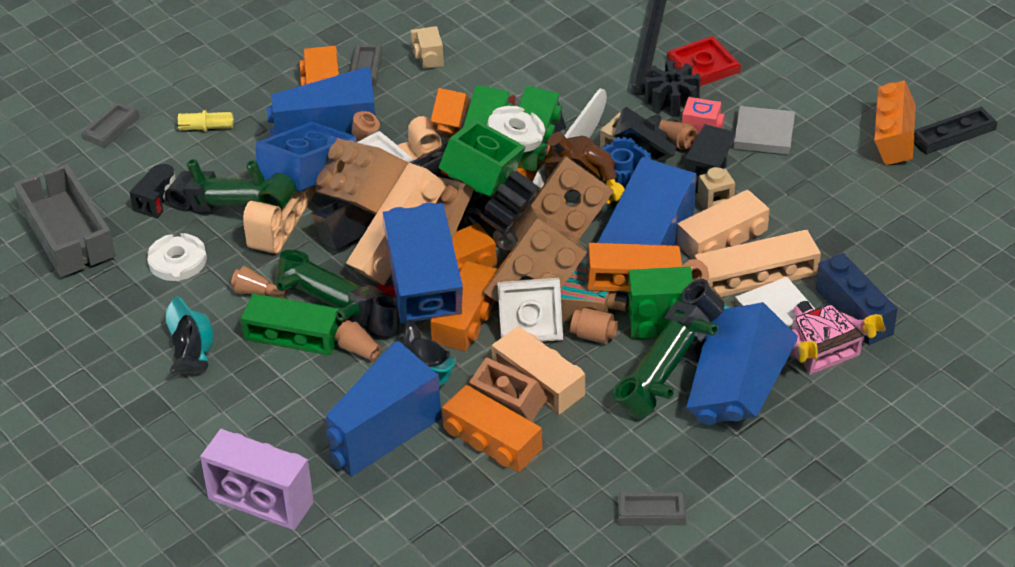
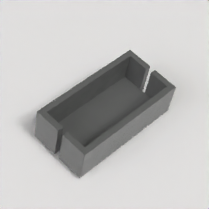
[13,163,116,277]

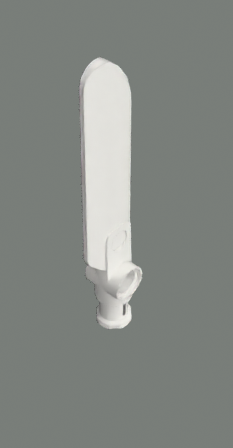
[493,88,607,251]

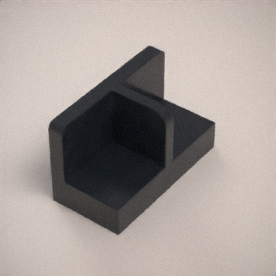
[614,107,676,162]
[685,124,736,177]

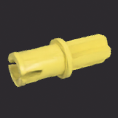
[178,110,234,132]

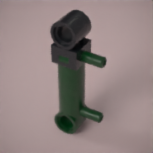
[165,159,296,212]
[275,250,400,336]
[613,279,725,420]

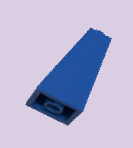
[267,67,377,137]
[598,157,696,246]
[383,202,463,323]
[686,302,798,425]
[326,341,442,477]

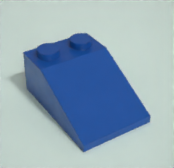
[256,121,356,192]

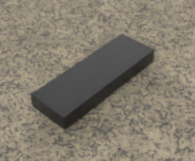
[914,106,998,155]

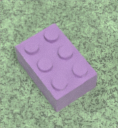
[200,429,314,531]

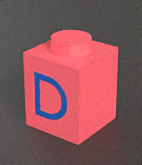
[682,97,725,135]

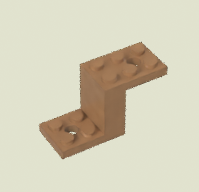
[314,138,474,239]
[483,155,614,303]

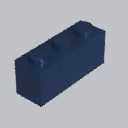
[816,253,898,346]

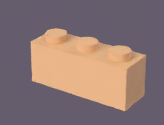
[676,189,770,259]
[492,326,585,415]

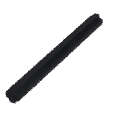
[631,0,667,95]

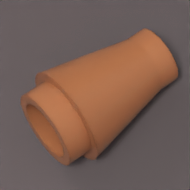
[659,119,698,150]
[334,320,381,361]

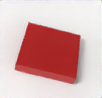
[667,36,741,86]

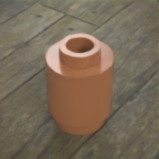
[570,308,618,344]

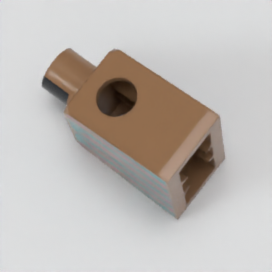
[560,262,628,322]

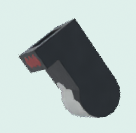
[129,164,176,219]

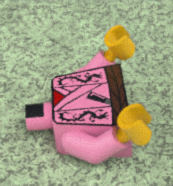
[789,301,885,375]

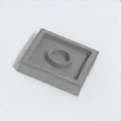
[734,106,795,155]

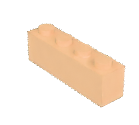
[346,163,447,285]
[694,230,821,297]

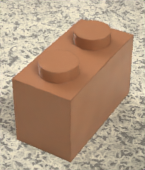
[469,357,548,422]

